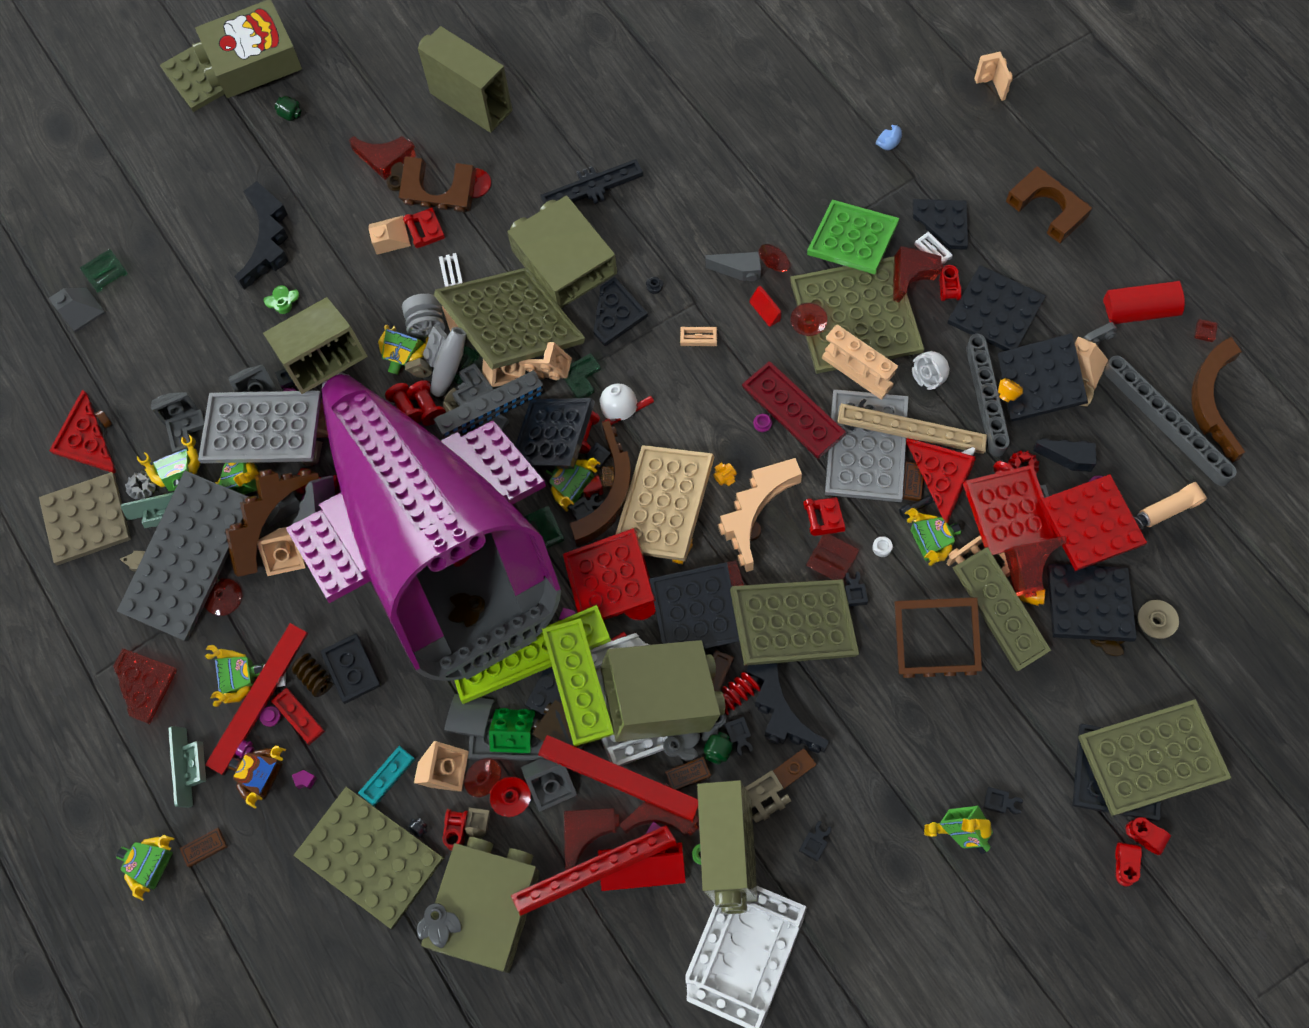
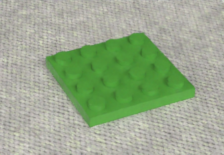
[807,200,899,274]

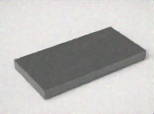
[468,719,545,761]

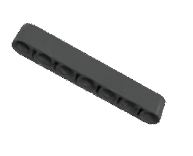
[966,334,1009,457]

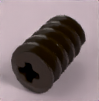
[292,653,333,697]

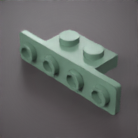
[121,492,174,528]
[168,726,206,808]

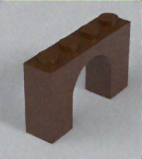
[399,156,477,212]
[1006,166,1092,244]

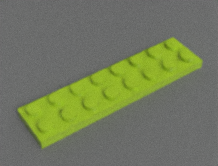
[454,605,611,704]

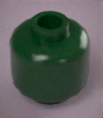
[275,96,302,121]
[703,732,733,764]

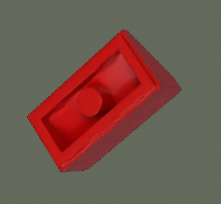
[749,286,781,327]

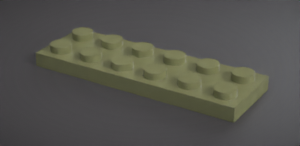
[952,547,1051,671]

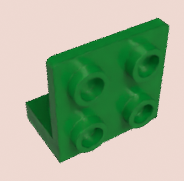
[489,708,535,753]

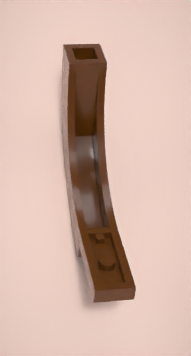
[1191,337,1245,463]
[570,420,631,547]

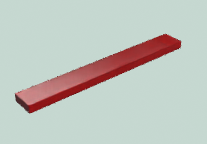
[205,623,309,775]
[538,735,698,821]
[511,825,676,916]

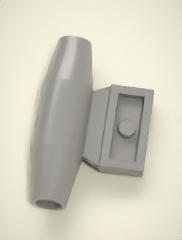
[423,326,466,397]

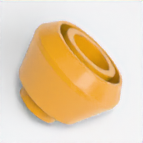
[998,378,1023,402]

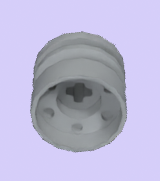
[402,294,445,340]

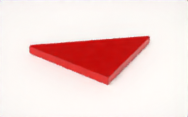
[49,390,116,473]
[906,438,976,523]

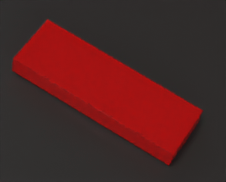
[271,687,325,745]

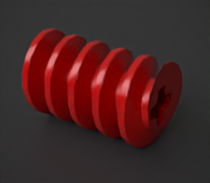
[722,672,760,715]

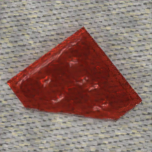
[113,648,177,724]

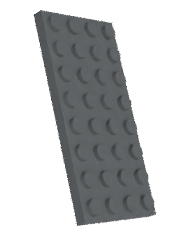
[117,471,248,641]

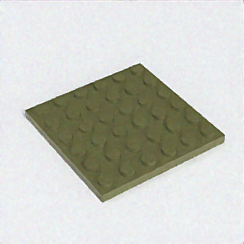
[790,256,924,374]
[434,268,585,370]

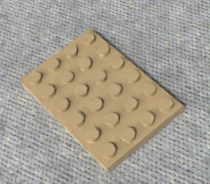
[616,445,714,561]

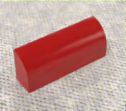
[1103,281,1185,324]
[598,842,686,891]

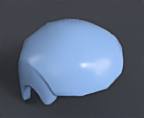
[876,125,902,150]

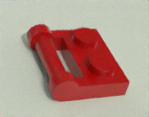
[403,208,445,248]
[803,497,845,536]

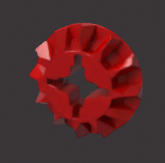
[1008,450,1039,474]

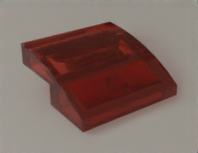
[806,534,859,580]

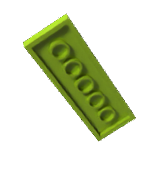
[542,618,614,746]

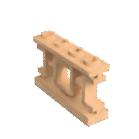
[822,325,898,400]

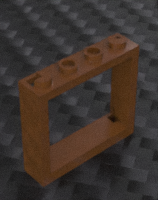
[894,597,982,678]

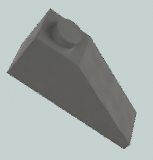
[705,252,761,281]

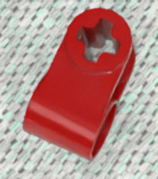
[939,265,961,301]
[443,809,468,851]
[1125,817,1171,855]
[1115,843,1142,887]

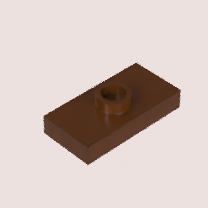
[773,748,817,790]

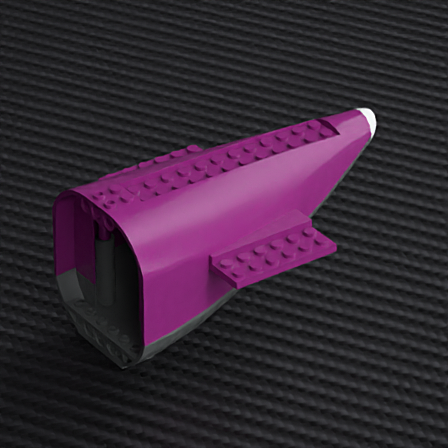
[286,372,561,681]

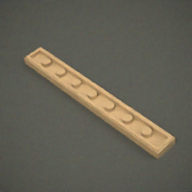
[837,403,987,454]

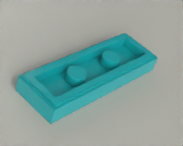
[358,746,415,807]

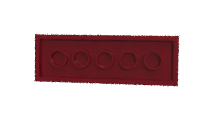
[742,361,846,459]

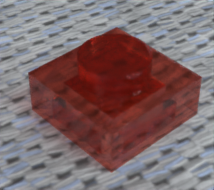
[1194,319,1218,342]

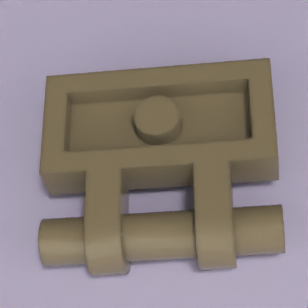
[745,770,791,823]

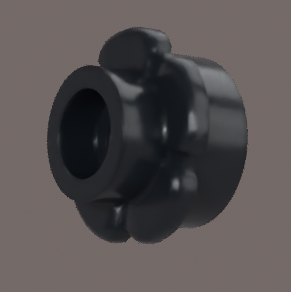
[646,277,663,294]
[408,818,427,837]

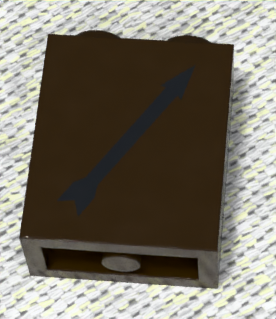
[532,700,589,750]

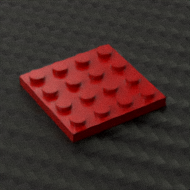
[963,465,1058,556]
[1040,474,1147,571]
[563,528,655,620]

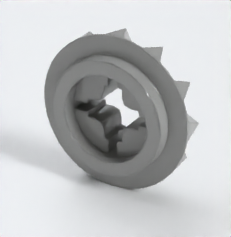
[125,471,156,500]

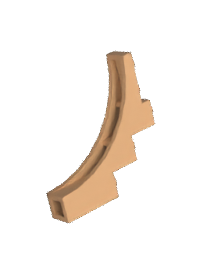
[718,458,802,572]

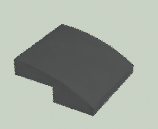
[444,694,494,738]

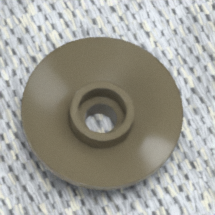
[1138,600,1179,639]

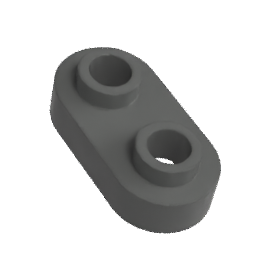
[1083,322,1117,345]

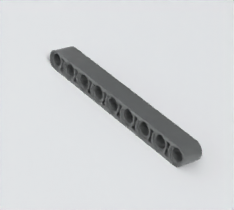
[1104,356,1237,486]

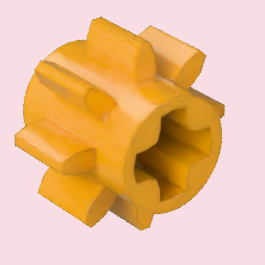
[713,462,737,486]

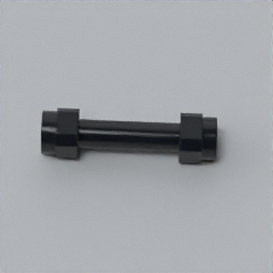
[899,493,935,519]

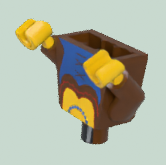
[228,746,286,809]

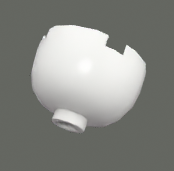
[912,351,949,390]
[600,383,637,421]

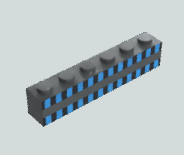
[434,370,543,440]

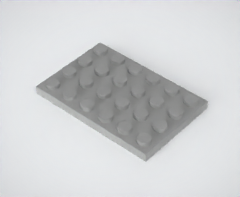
[825,389,908,502]
[198,391,322,463]

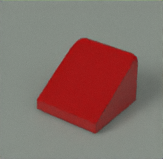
[583,475,603,499]

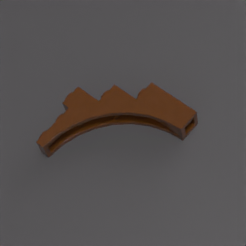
[225,469,319,577]

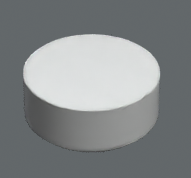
[872,537,893,557]

